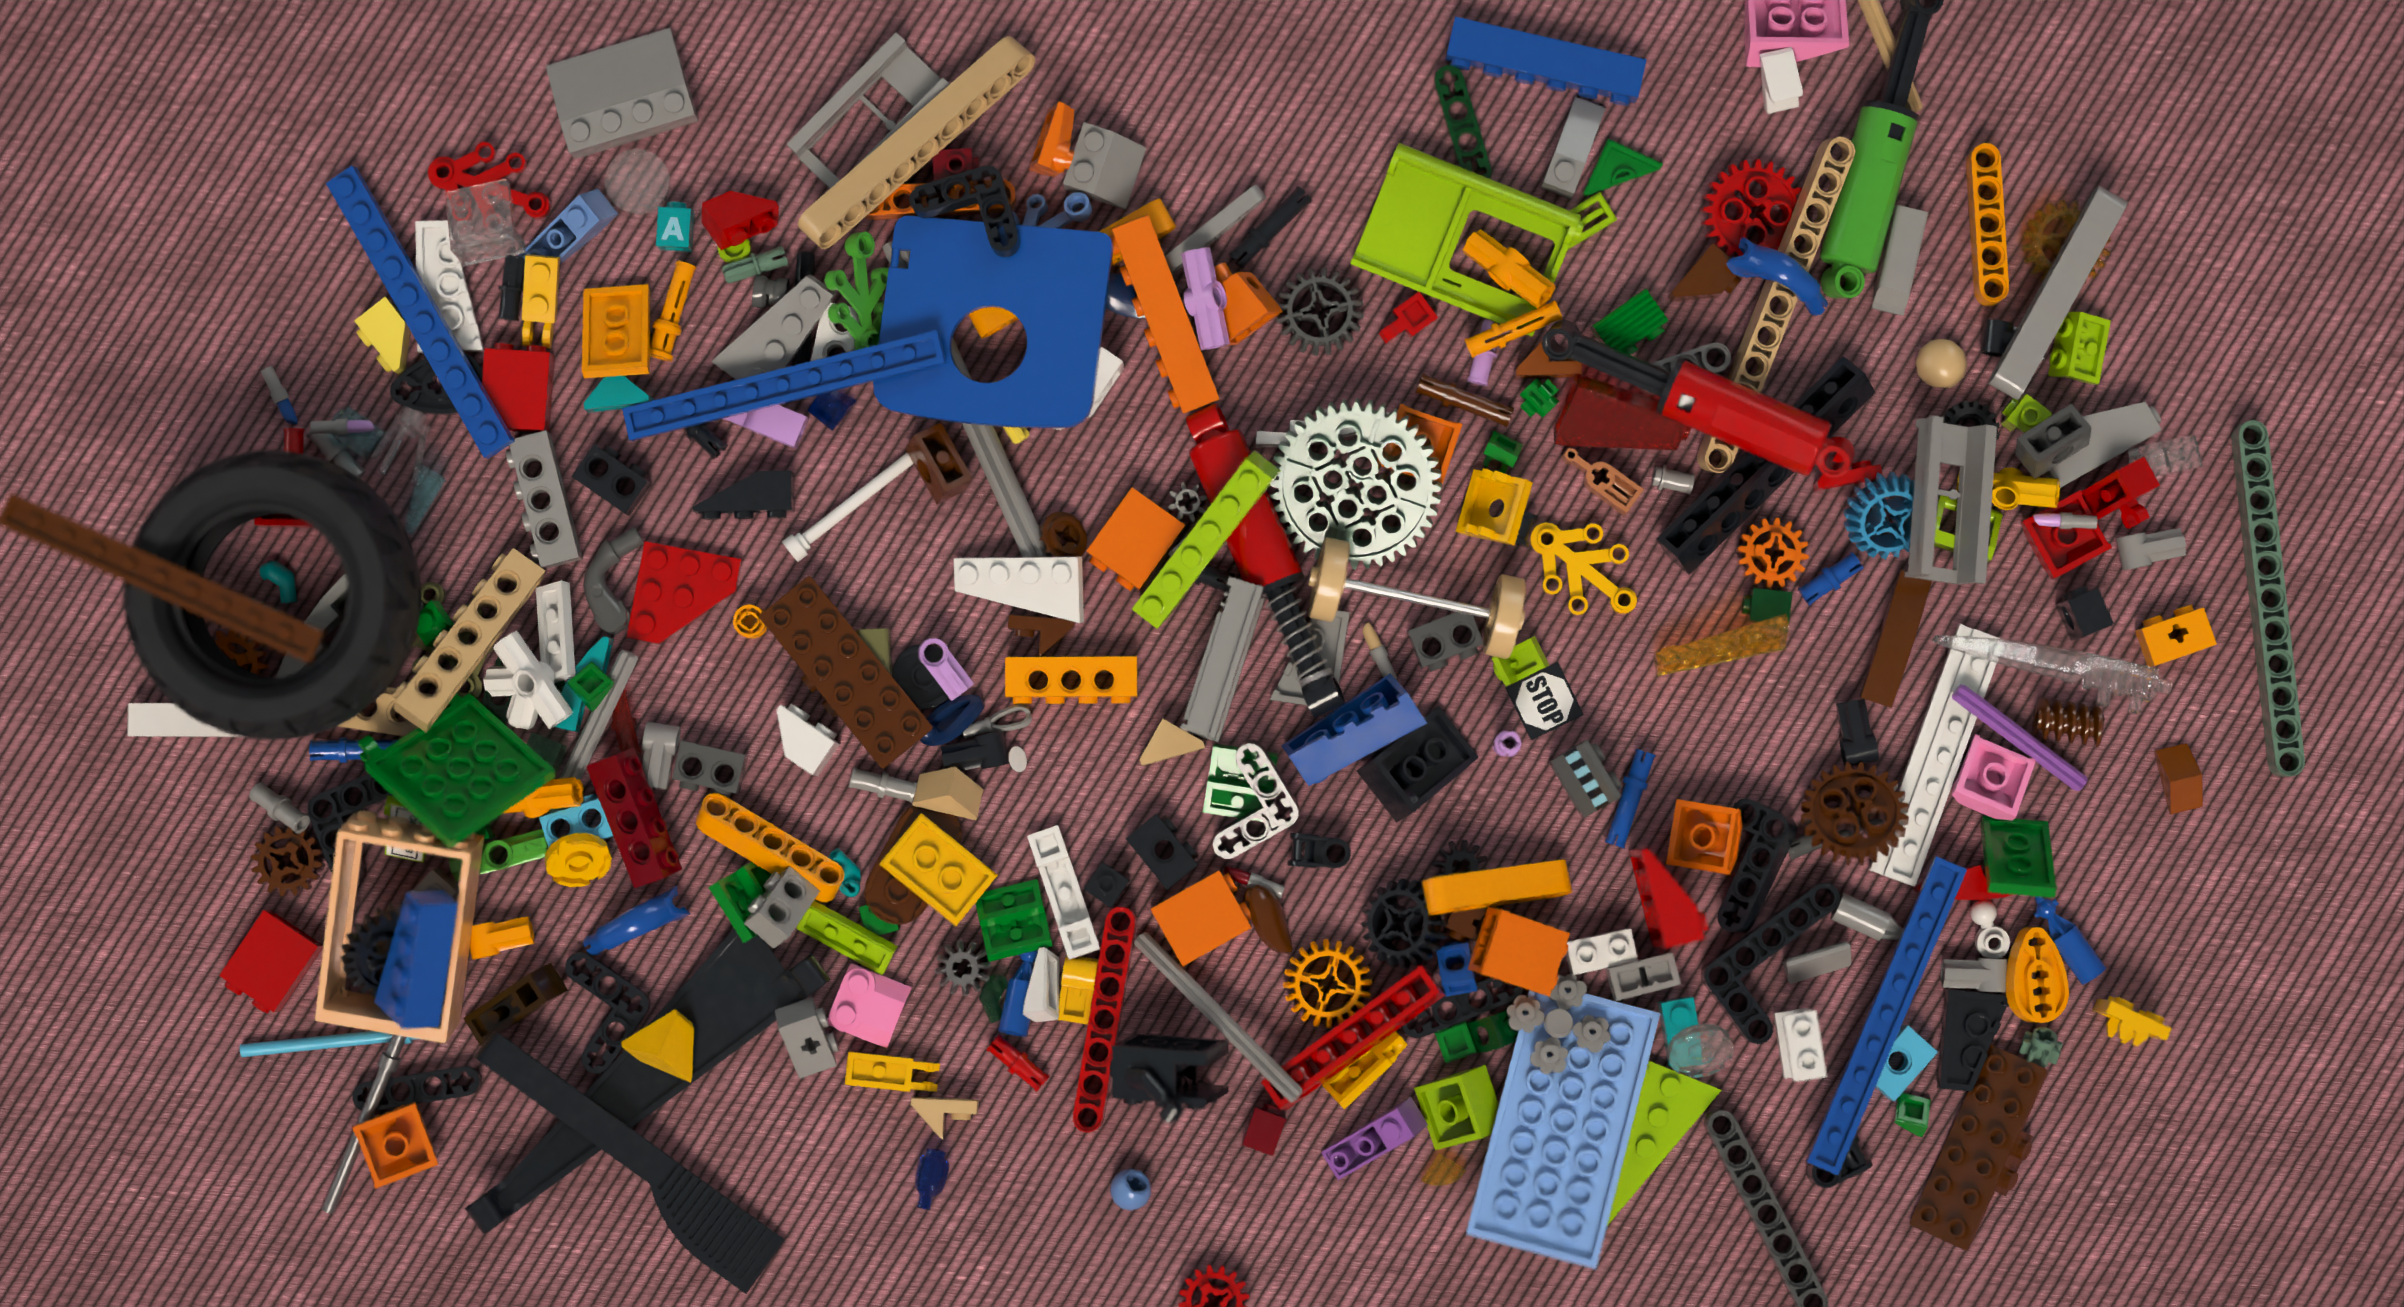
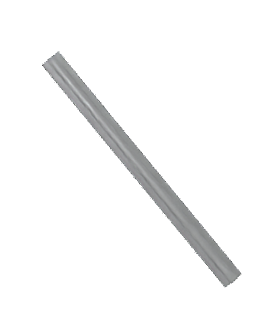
[882,241,1052,557]

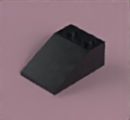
[1356,706,1479,823]

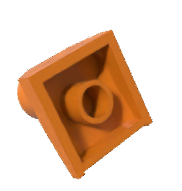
[1028,101,1074,177]
[1380,403,1462,485]
[1666,799,1742,875]
[352,1102,439,1189]

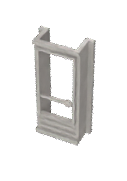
[786,32,949,189]
[1905,416,1997,585]
[1180,577,1265,743]

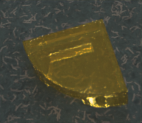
[1421,1152,1467,1186]

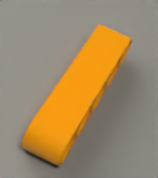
[1966,143,2009,307]
[696,793,845,902]
[1422,860,1573,915]

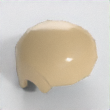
[1915,339,1968,388]

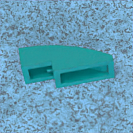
[555,636,614,732]

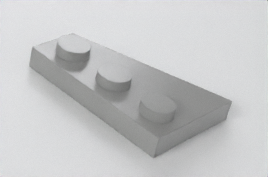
[1270,610,1350,710]

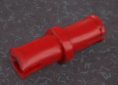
[986,1033,1050,1092]

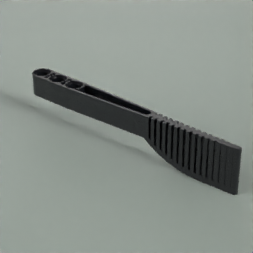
[474,1029,785,1294]

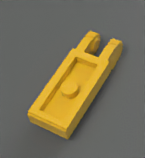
[522,254,560,348]
[845,1051,940,1092]

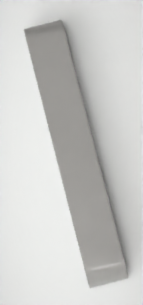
[1988,185,2128,400]

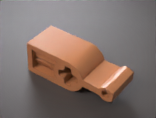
[1561,448,1644,516]

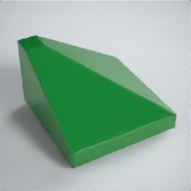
[567,661,614,712]
[1894,1093,1931,1137]

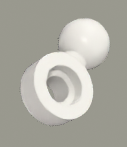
[1970,900,2010,959]

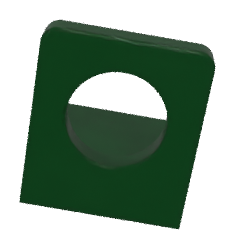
[1467,1010,1519,1054]

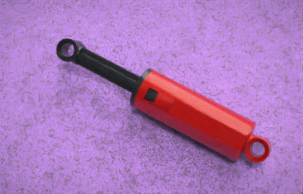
[1542,320,1855,478]

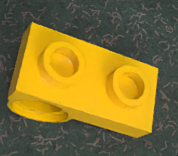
[1058,956,1099,1025]

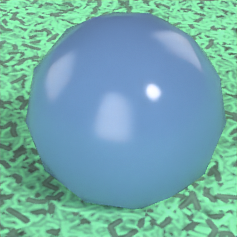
[1110,1168,1152,1211]

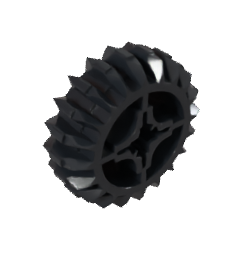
[1361,879,1449,968]

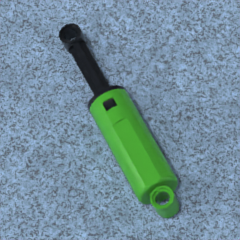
[1820,0,1944,299]

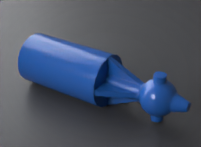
[2033,897,2106,985]
[998,950,1038,1037]

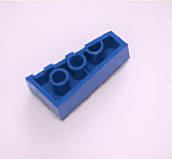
[1281,673,1427,786]

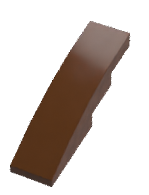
[1859,569,1932,708]

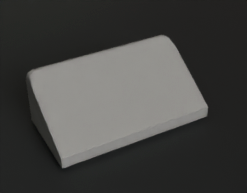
[1782,942,1852,984]

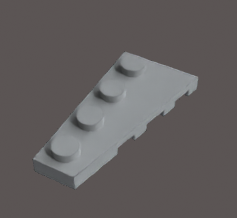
[711,274,837,380]

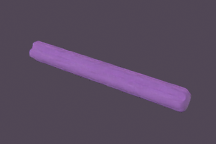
[1952,684,2088,791]

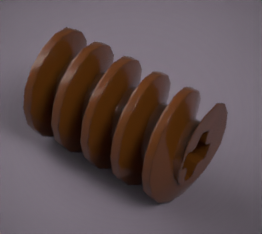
[2032,697,2105,747]

